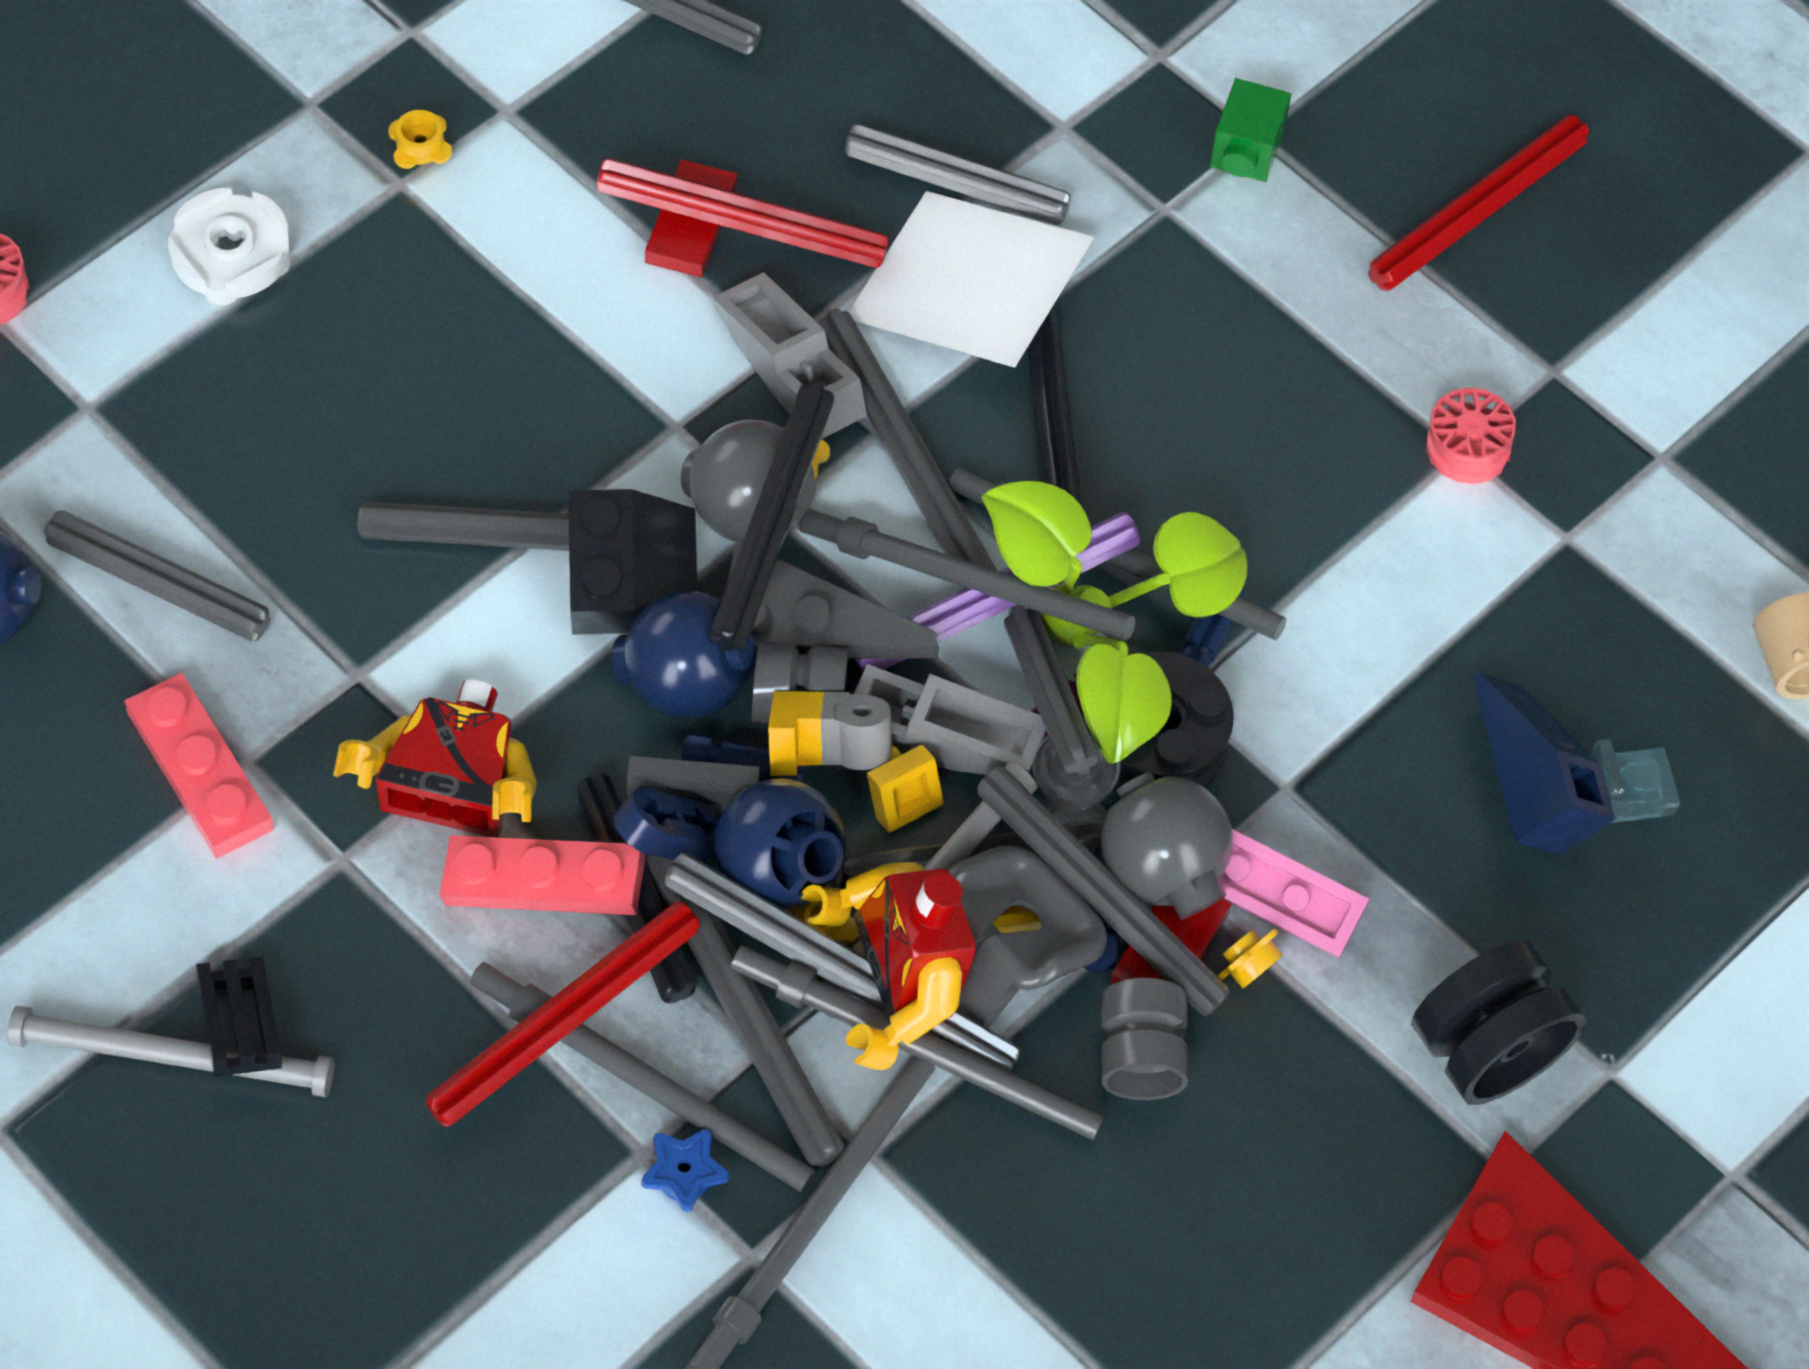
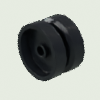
[1411,940,1587,1105]

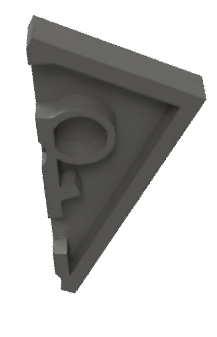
[728,543,940,659]

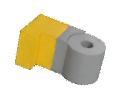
[768,691,892,776]

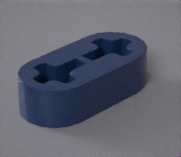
[613,788,720,864]

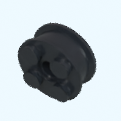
[1088,651,1234,789]

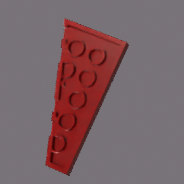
[1411,1131,1748,1369]

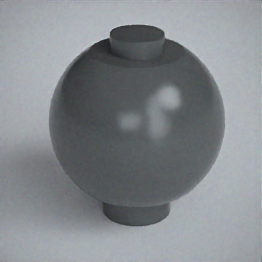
[681,419,816,543]
[1101,771,1233,920]

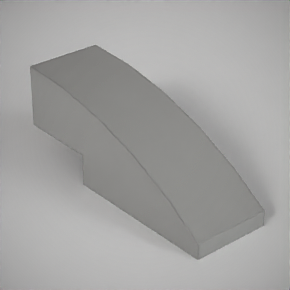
[712,272,867,439]
[854,664,1046,775]

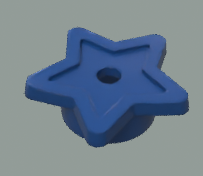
[641,1130,730,1212]

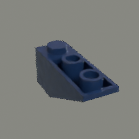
[1473,673,1616,855]

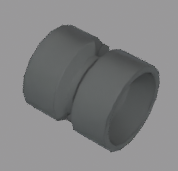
[752,640,849,724]
[1101,978,1189,1100]

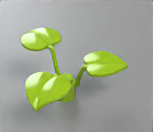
[981,481,1247,764]

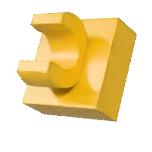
[867,744,944,833]

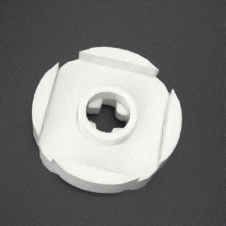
[168,188,291,305]

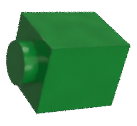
[1210,78,1292,182]

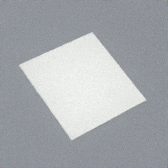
[848,191,1095,368]

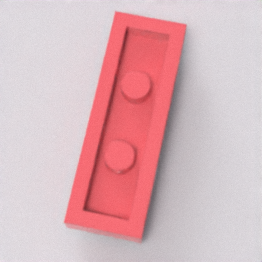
[124,673,274,859]
[439,835,646,915]

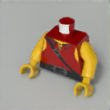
[333,679,537,838]
[801,862,975,1070]

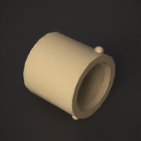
[1752,592,1809,700]

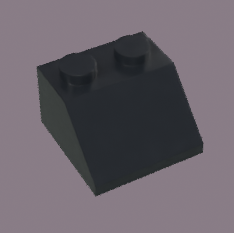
[568,489,698,635]

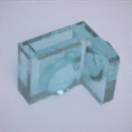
[1591,738,1680,823]

